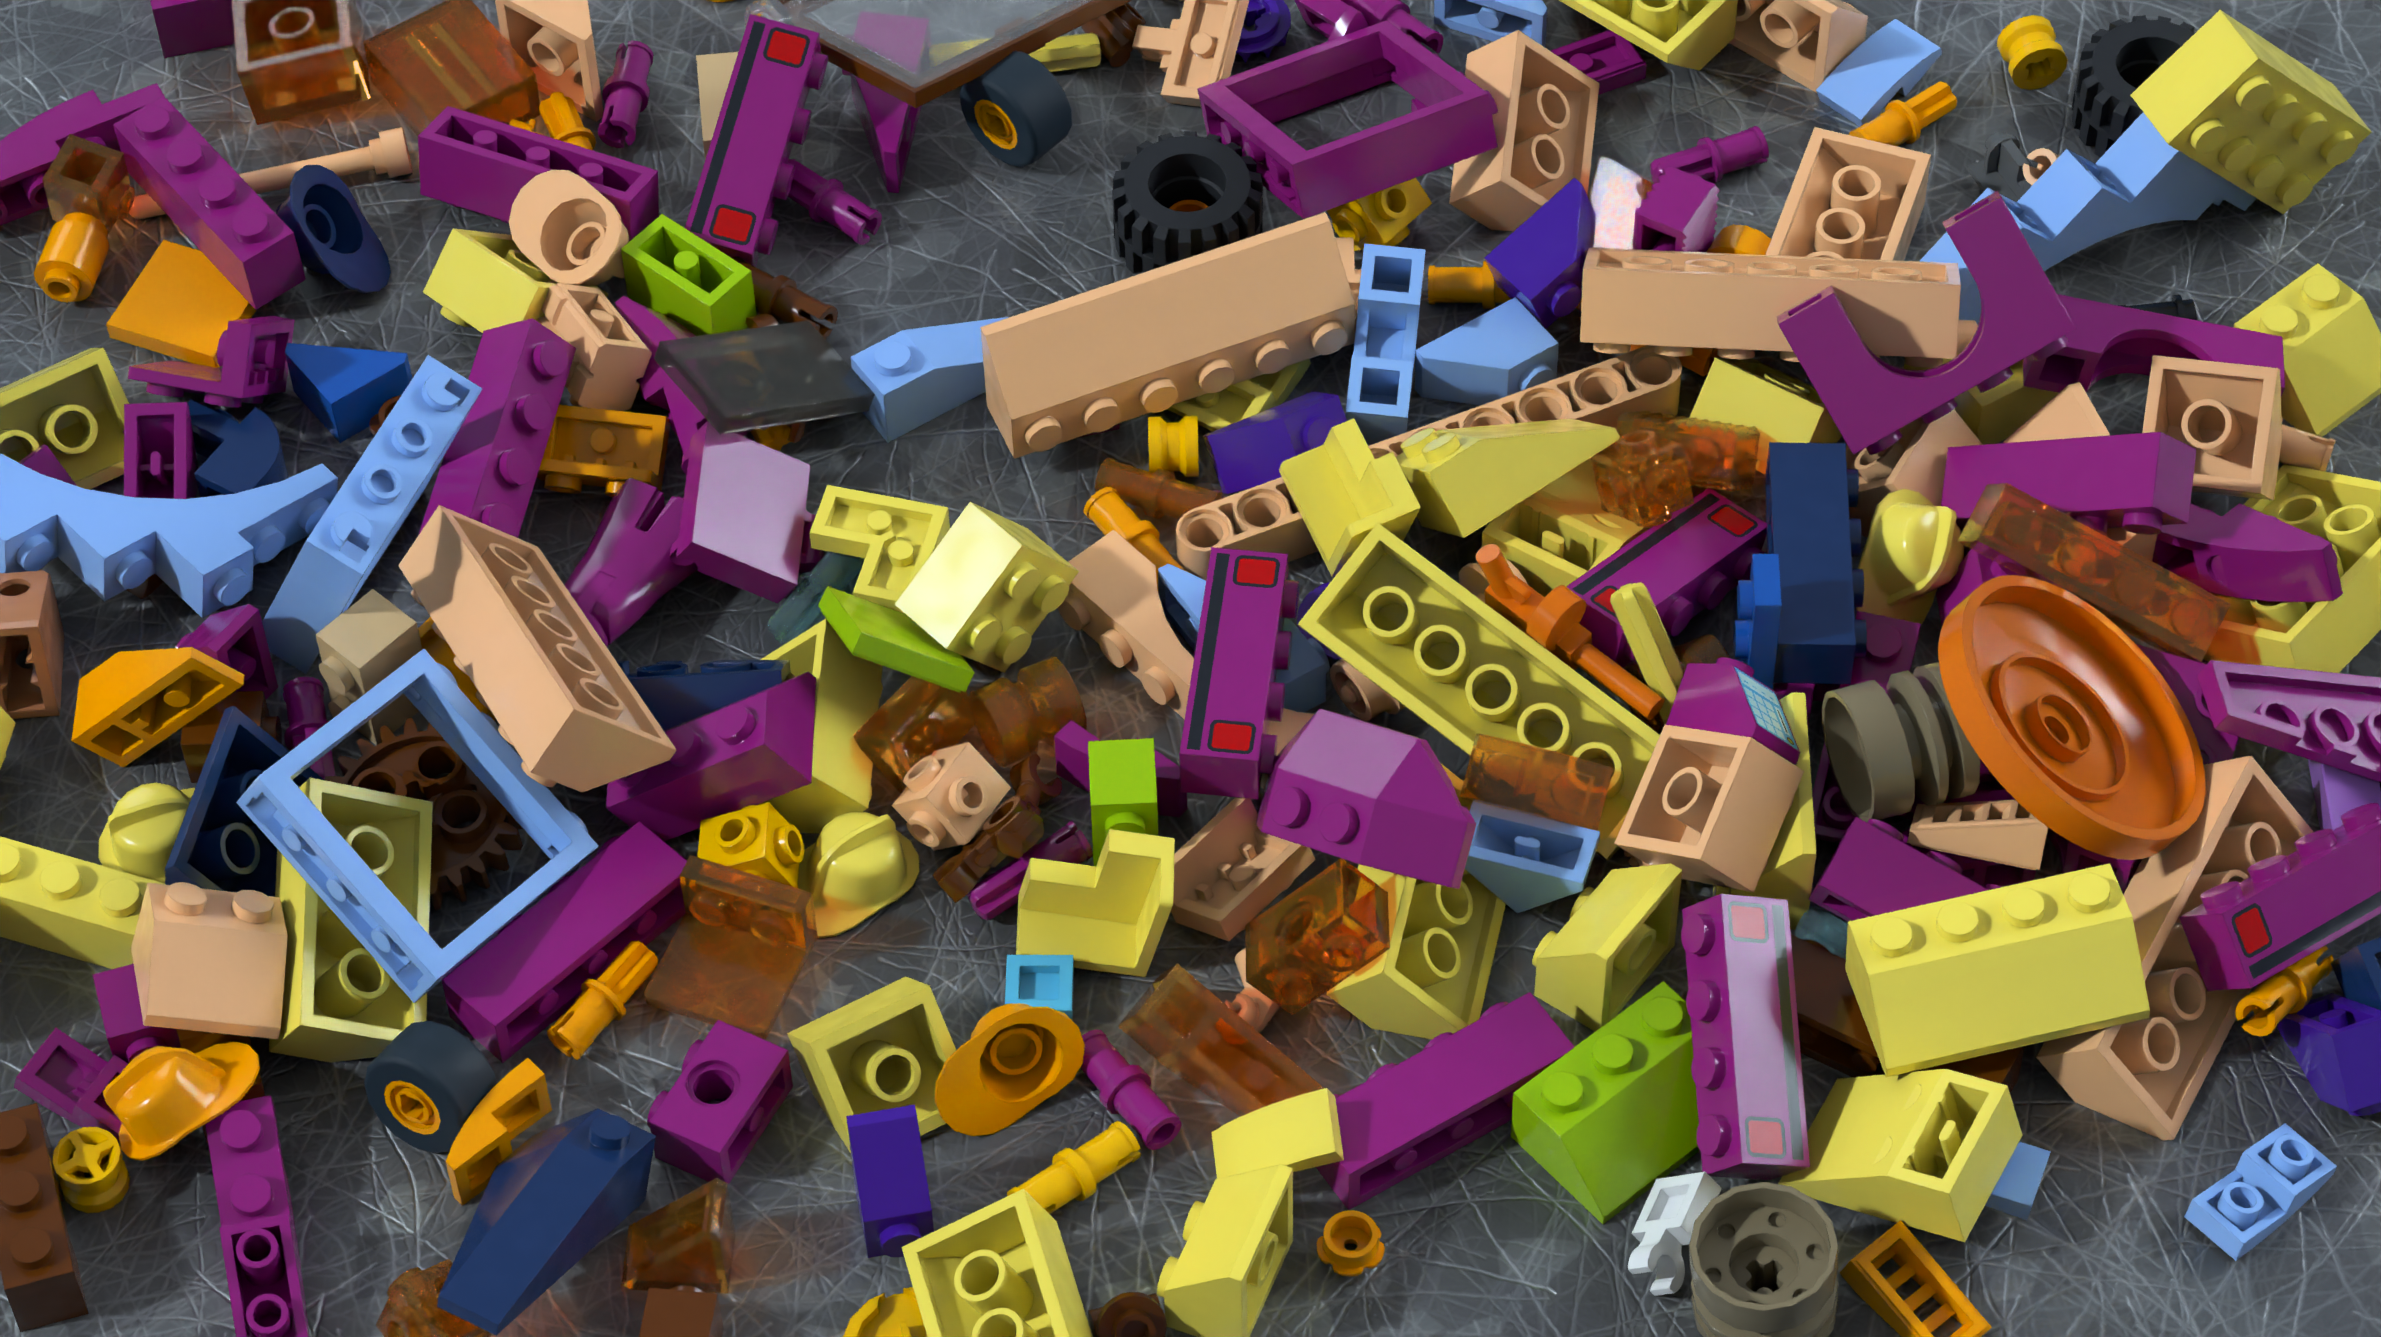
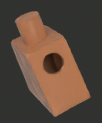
[0,569,64,719]

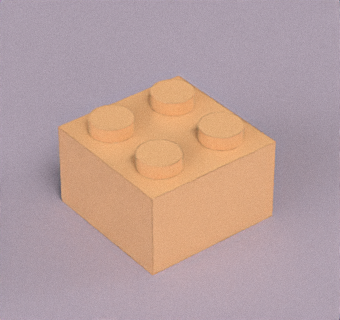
[1614,724,1804,892]

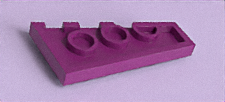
[2197,660,2381,782]

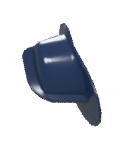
[276,165,391,294]

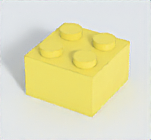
[895,502,1079,673]

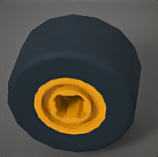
[960,51,1072,167]
[364,1021,497,1153]

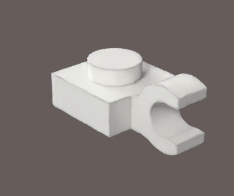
[1628,1171,1722,1296]

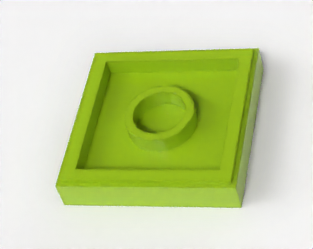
[818,586,975,693]

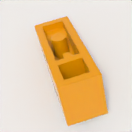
[71,647,245,768]

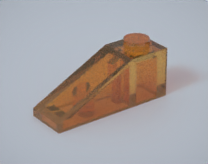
[1118,963,1324,1116]

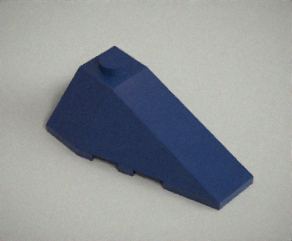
[616,660,791,731]
[437,1108,656,1336]

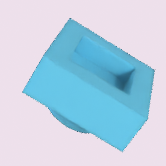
[1005,955,1074,1020]

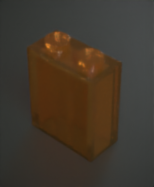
[363,0,541,137]

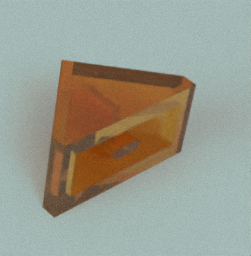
[621,1178,736,1294]

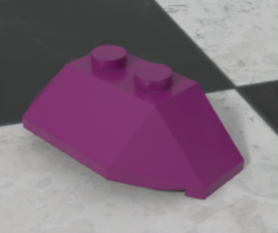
[1256,709,1476,889]

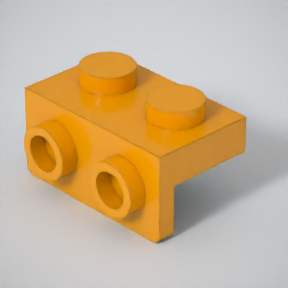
[537,405,670,497]

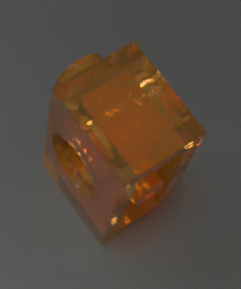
[1245,858,1390,1015]

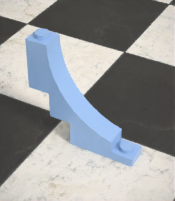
[1920,112,2257,323]

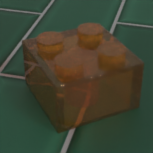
[232,0,371,125]

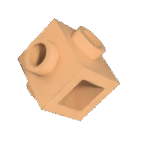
[892,742,1011,851]

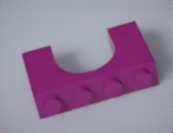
[1777,191,2077,455]

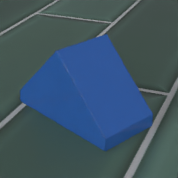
[285,343,412,443]

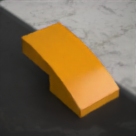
[445,1058,552,1206]

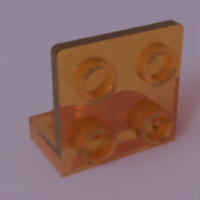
[644,855,818,1040]

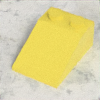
[1396,419,1621,538]

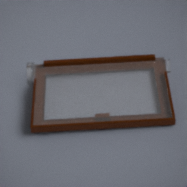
[744,0,1132,108]

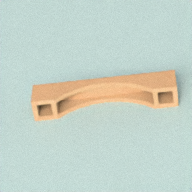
[1058,529,1314,790]

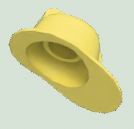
[1856,489,1964,624]
[98,782,195,883]
[772,812,919,938]

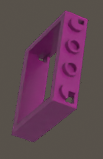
[1197,20,1498,219]

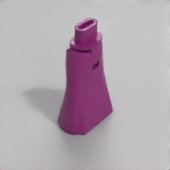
[564,478,698,648]

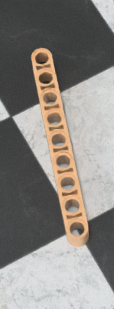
[1176,346,1682,580]

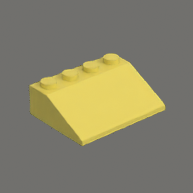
[2137,464,2381,673]

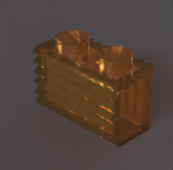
[1612,411,1760,491]

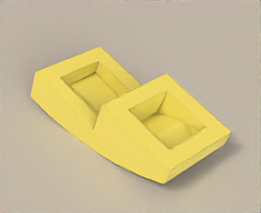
[1211,1088,1344,1179]

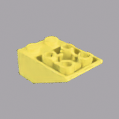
[1481,457,1683,597]
[1778,1069,2023,1242]

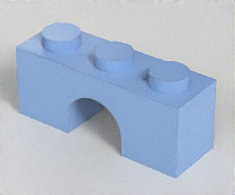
[1345,243,1426,444]

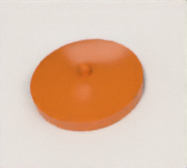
[1938,575,2206,860]

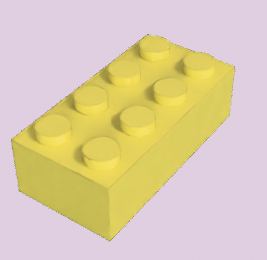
[2130,10,2371,214]

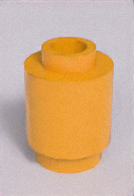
[34,212,109,302]

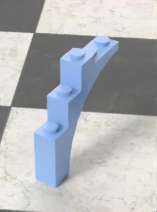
[0,453,338,618]

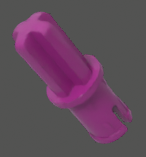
[1650,126,1769,184]
[787,159,882,245]
[283,676,336,779]
[967,821,1093,920]

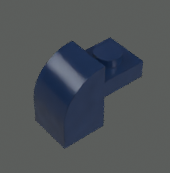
[188,400,288,497]

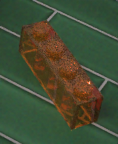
[1958,483,2231,662]

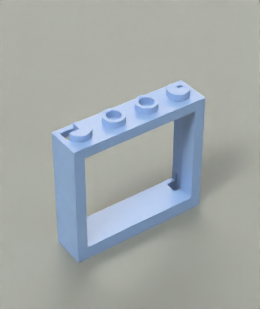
[262,355,483,674]
[236,649,599,1003]

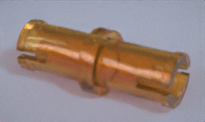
[1095,458,1224,519]

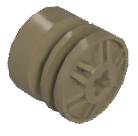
[1822,662,1980,822]
[1689,1182,1838,1337]

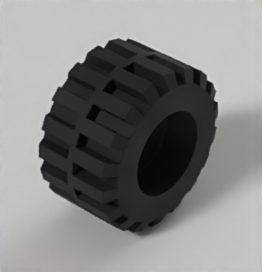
[2071,15,2195,158]
[1112,131,1263,274]

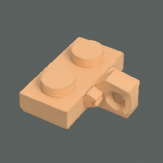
[1132,0,1249,107]

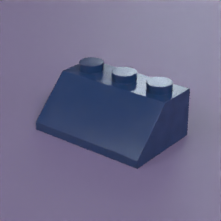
[165,706,324,897]

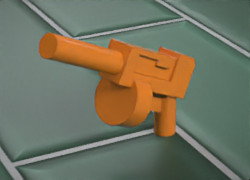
[1476,544,1665,720]

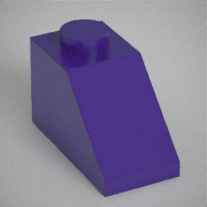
[1484,177,1596,329]
[1203,392,1347,494]
[2276,993,2381,1116]
[846,1104,934,1258]

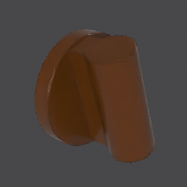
[1081,3,1146,67]
[1088,1292,1167,1337]

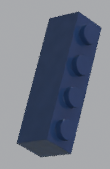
[1765,442,1867,684]

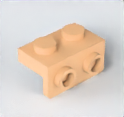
[1171,797,1316,941]

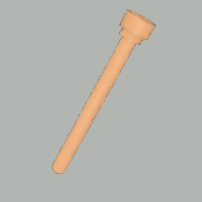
[127,127,413,219]

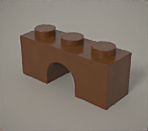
[0,1103,89,1332]

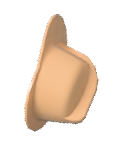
[509,170,629,286]

